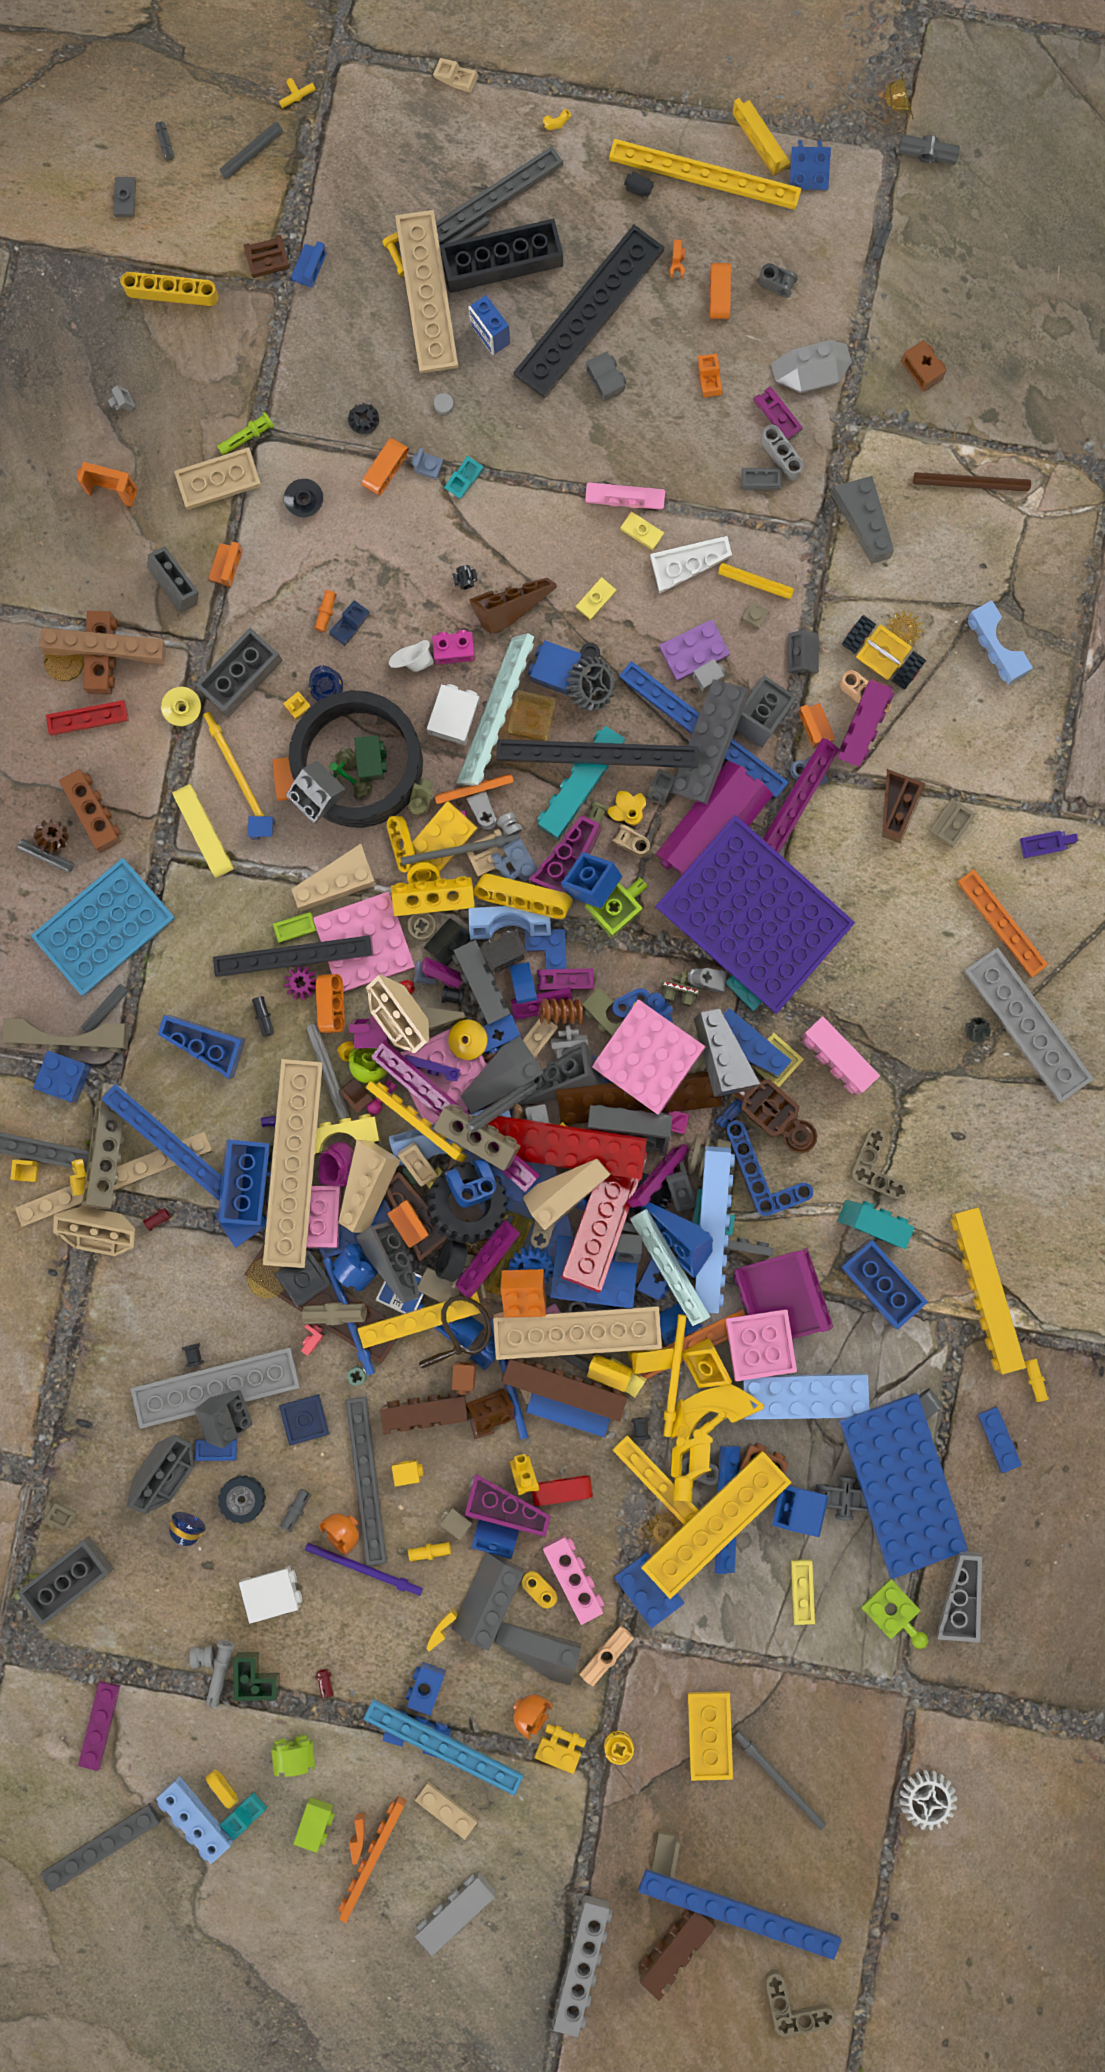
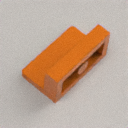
[208,542,243,587]
[798,703,835,748]
[388,1200,430,1248]

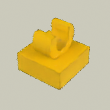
[283,691,311,720]

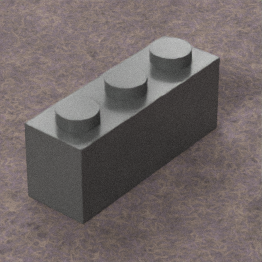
[147,547,199,613]

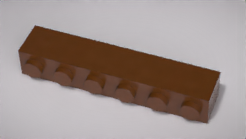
[501,1358,627,1422]

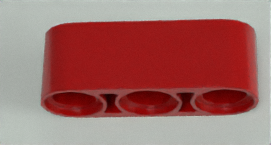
[532,1475,593,1506]

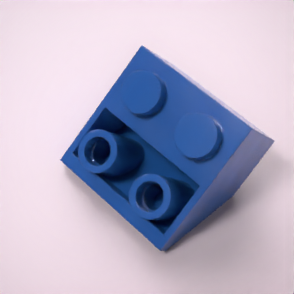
[772,1485,829,1537]

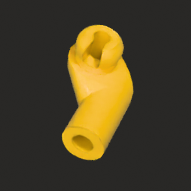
[542,109,572,130]

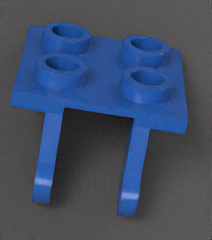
[789,140,831,190]

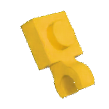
[69,1159,86,1196]

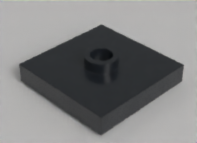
[274,1250,332,1308]

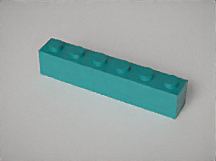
[537,726,625,841]

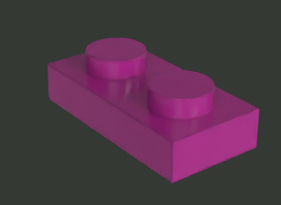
[422,956,462,988]

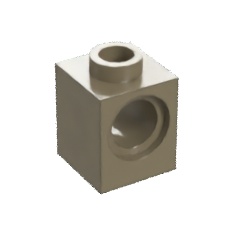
[440,1505,473,1540]

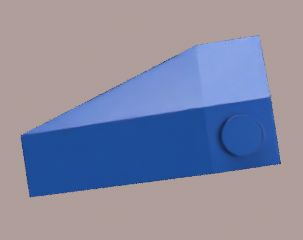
[641,1202,713,1278]

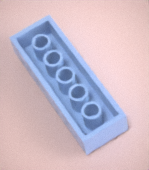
[742,1373,869,1420]

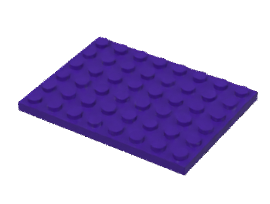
[654,815,855,1014]

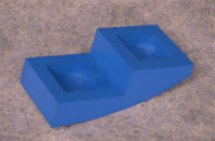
[510,962,537,1004]

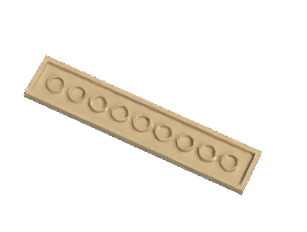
[263,1059,323,1268]

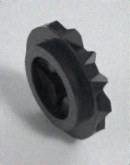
[348,402,379,434]

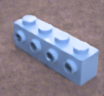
[156,1776,233,1864]

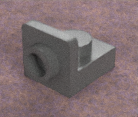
[646,769,676,805]

